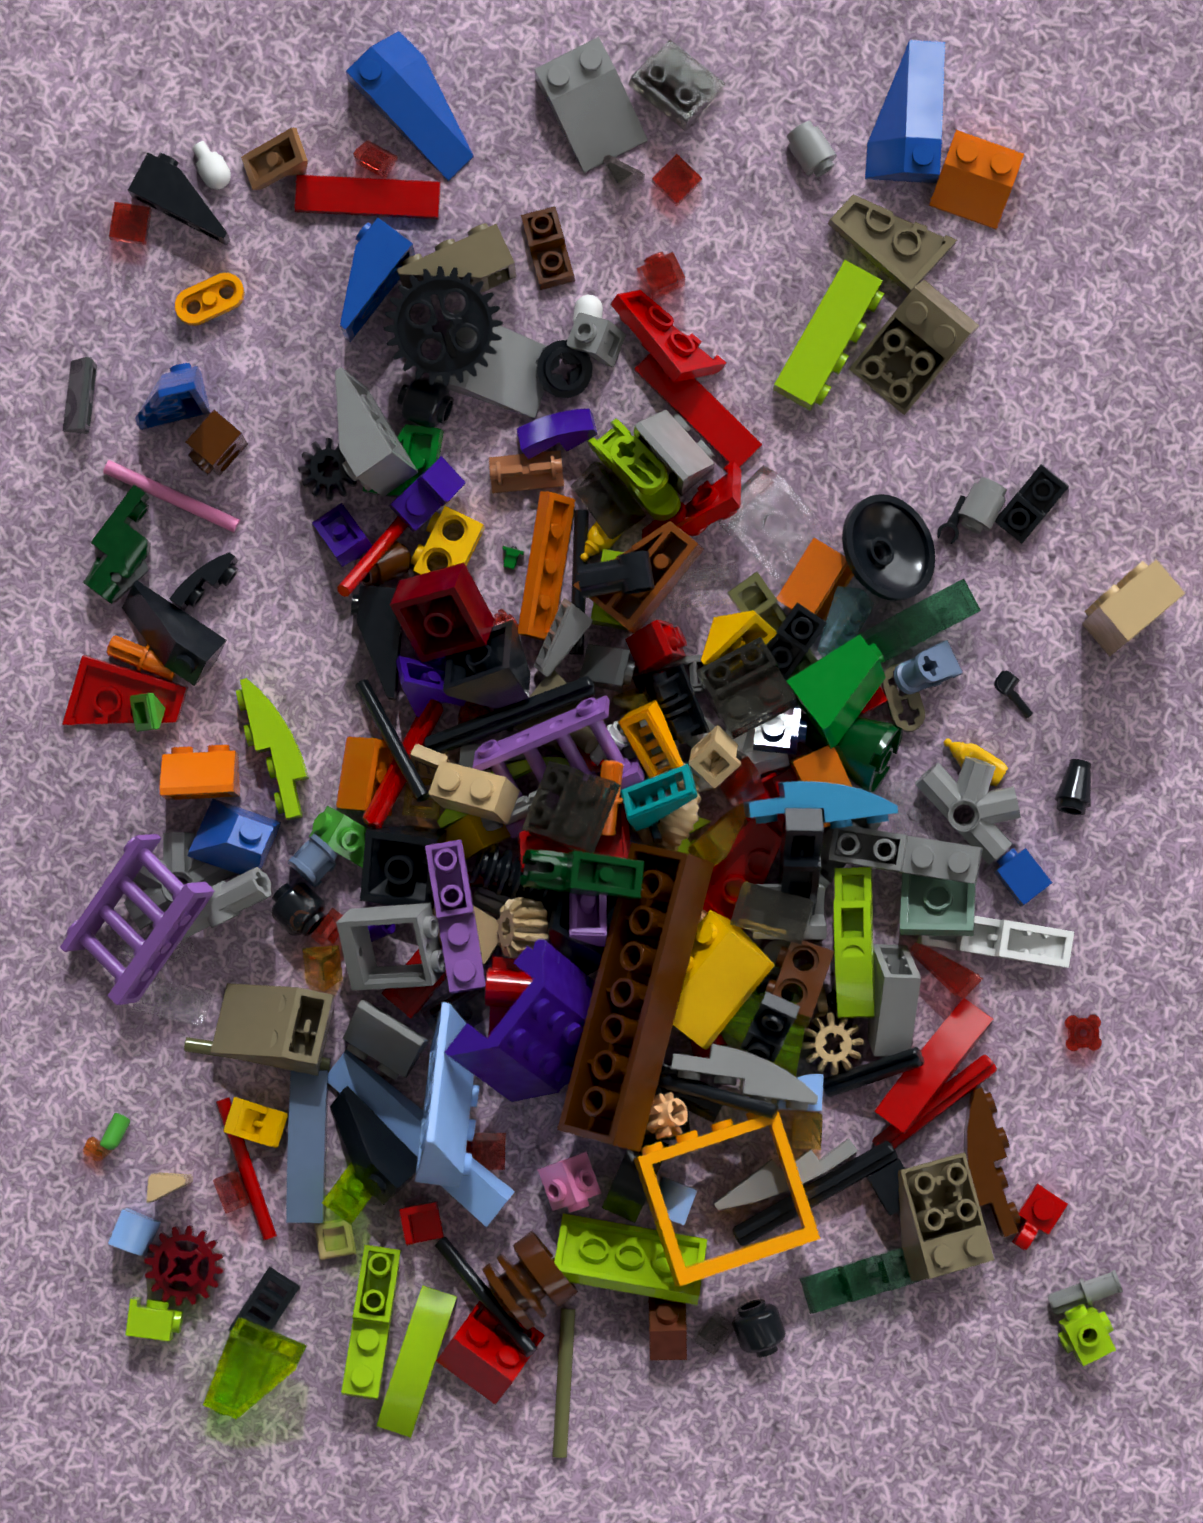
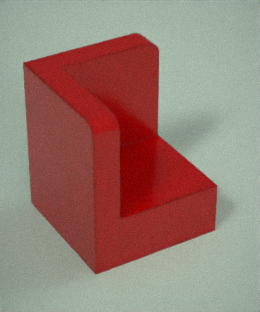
[399,1201,444,1246]

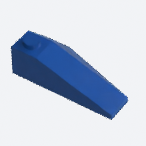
[346,31,474,181]
[865,40,945,184]

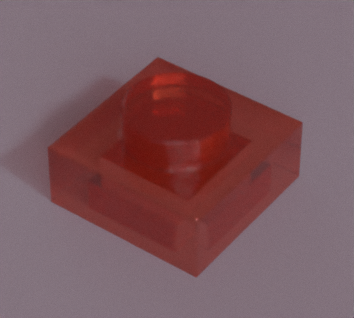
[651,154,703,206]
[109,202,152,245]
[311,908,343,946]

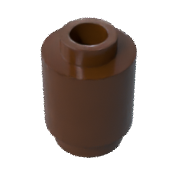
[355,541,411,586]

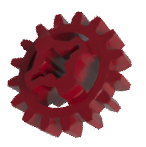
[144,1225,225,1306]

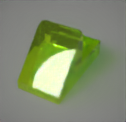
[321,1162,372,1225]

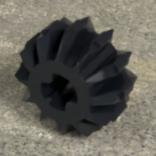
[298,438,357,501]

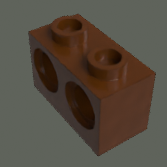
[185,409,248,476]
[764,937,834,1028]

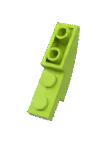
[236,678,309,820]
[833,867,875,1018]
[341,1245,401,1400]

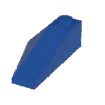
[135,363,211,430]

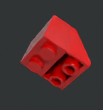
[436,1300,545,1405]

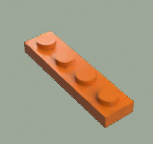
[518,491,576,641]

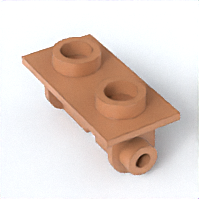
[489,450,564,494]

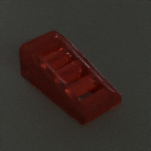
[909,942,983,1000]

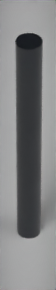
[569,510,589,655]
[355,679,429,802]
[657,1073,778,1119]
[435,1237,538,1357]

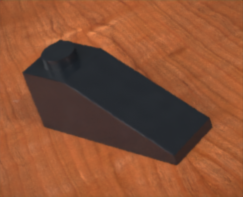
[128,152,230,246]
[122,580,227,686]
[351,585,402,700]
[330,1086,418,1205]

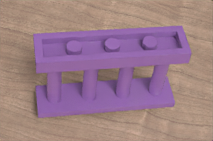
[472,695,645,838]
[60,834,215,1005]

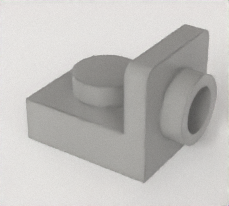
[567,313,626,368]

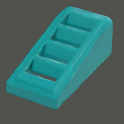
[620,764,698,832]

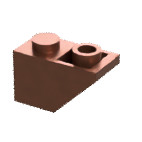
[648,1296,687,1361]

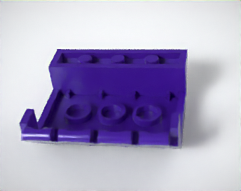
[444,939,595,1102]

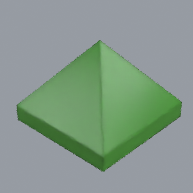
[130,693,166,732]

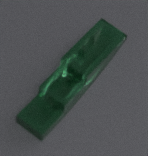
[832,579,981,665]
[800,1246,922,1314]

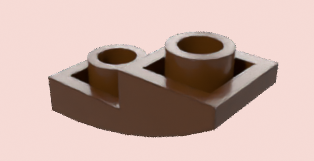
[521,206,575,290]

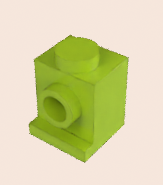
[125,1297,183,1341]

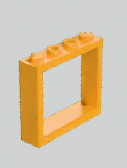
[633,1111,820,1286]

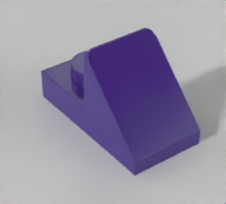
[388,456,466,532]
[312,503,372,567]
[396,656,467,717]

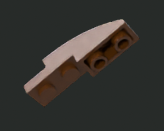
[964,1087,1021,1237]

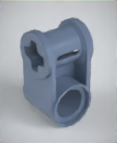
[894,640,963,694]
[288,834,337,888]

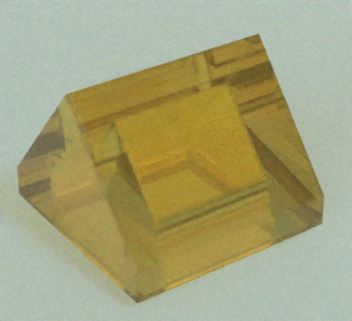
[302,945,343,992]

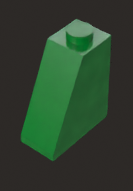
[786,634,886,749]

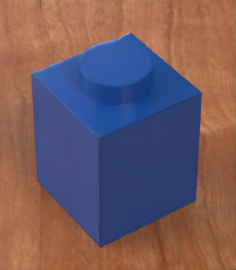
[994,848,1053,907]

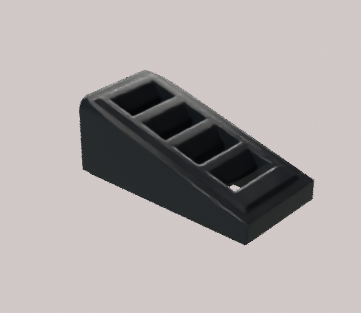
[228,1266,300,1350]

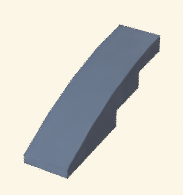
[286,1070,328,1223]

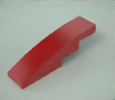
[874,998,994,1134]

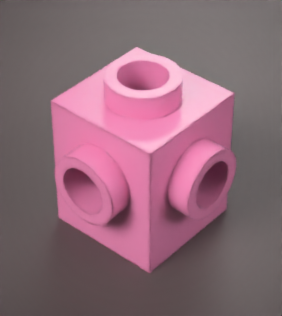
[538,1152,601,1213]

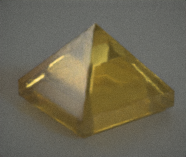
[612,686,653,712]

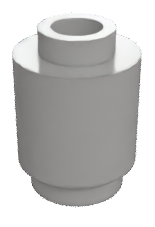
[786,121,837,177]
[958,477,1007,534]

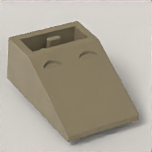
[397,223,517,292]
[849,280,980,415]
[210,983,334,1076]
[898,1152,994,1282]

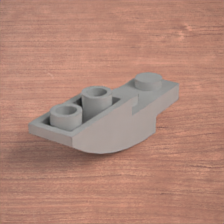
[828,826,982,884]
[670,1044,818,1111]

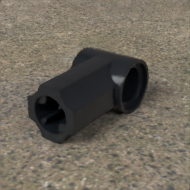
[578,551,655,598]

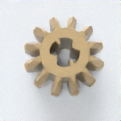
[496,897,549,959]
[801,1012,864,1075]

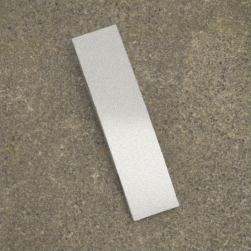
[917,916,1074,968]

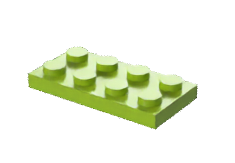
[554,1213,708,1305]

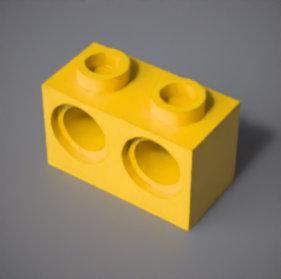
[410,506,485,576]

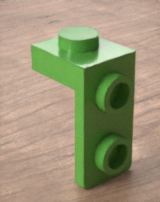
[309,806,367,868]

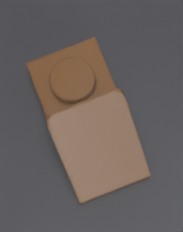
[241,127,308,190]

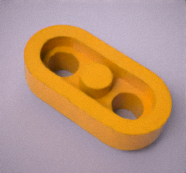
[175,273,245,326]

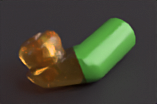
[83,1113,131,1161]

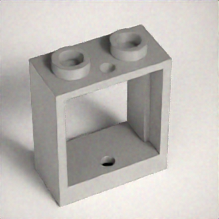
[336,903,446,991]

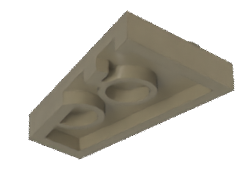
[828,194,957,294]

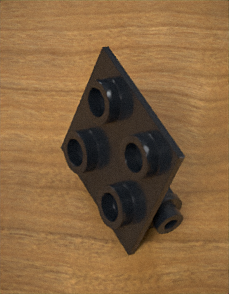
[632,664,710,744]

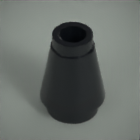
[1055,759,1091,815]

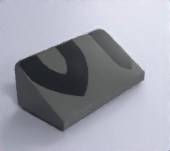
[63,357,97,434]

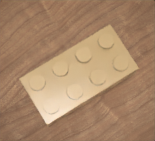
[1082,559,1185,657]

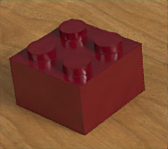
[390,562,495,663]

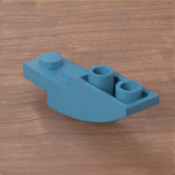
[744,781,898,828]

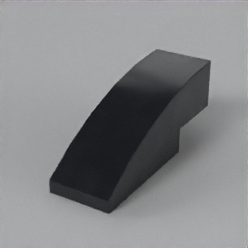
[777,808,824,915]

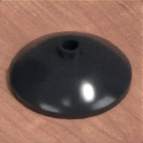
[842,494,935,601]

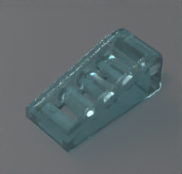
[818,586,874,657]

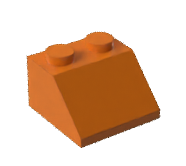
[929,130,1024,230]
[159,745,240,800]

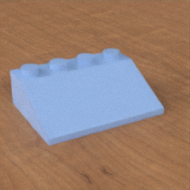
[415,1002,479,1188]

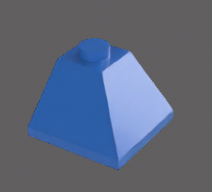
[188,798,281,875]

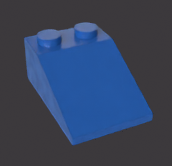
[340,218,415,343]

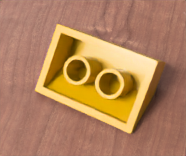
[673,910,775,1050]

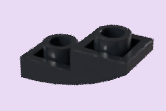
[995,464,1069,544]
[169,552,239,611]
[756,602,827,682]
[740,991,800,1062]

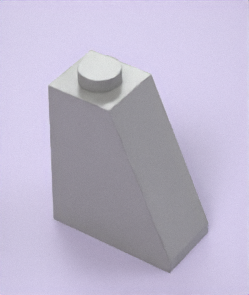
[867,944,921,1058]

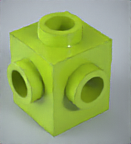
[1057,1304,1116,1366]

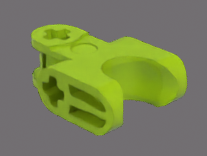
[587,418,681,521]

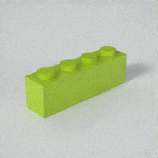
[773,260,884,411]

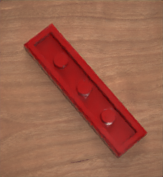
[295,175,441,219]
[634,354,762,468]

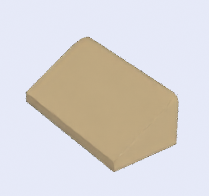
[147,1172,193,1203]

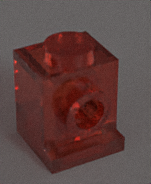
[637,252,686,300]

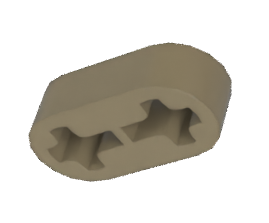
[882,664,925,732]

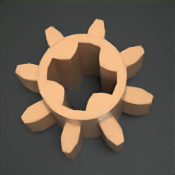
[646,1092,688,1139]

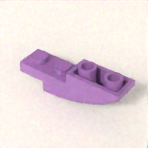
[425,840,486,994]

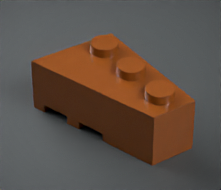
[573,521,704,633]

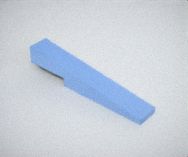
[328,1050,515,1227]

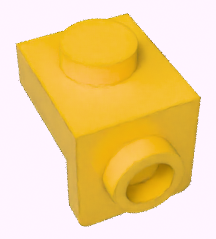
[223,1097,288,1148]

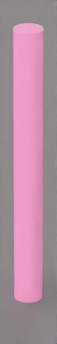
[103,460,240,533]

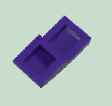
[517,408,598,460]

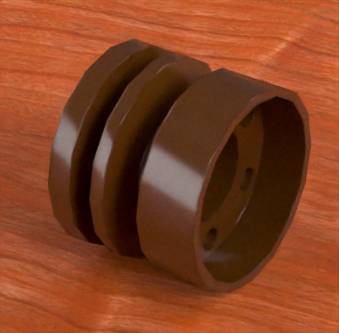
[482,1231,578,1330]

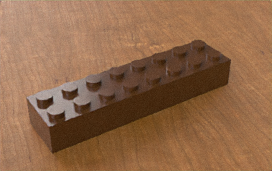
[557,842,714,1152]

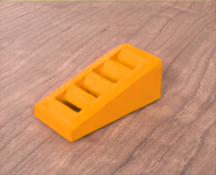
[618,700,683,779]

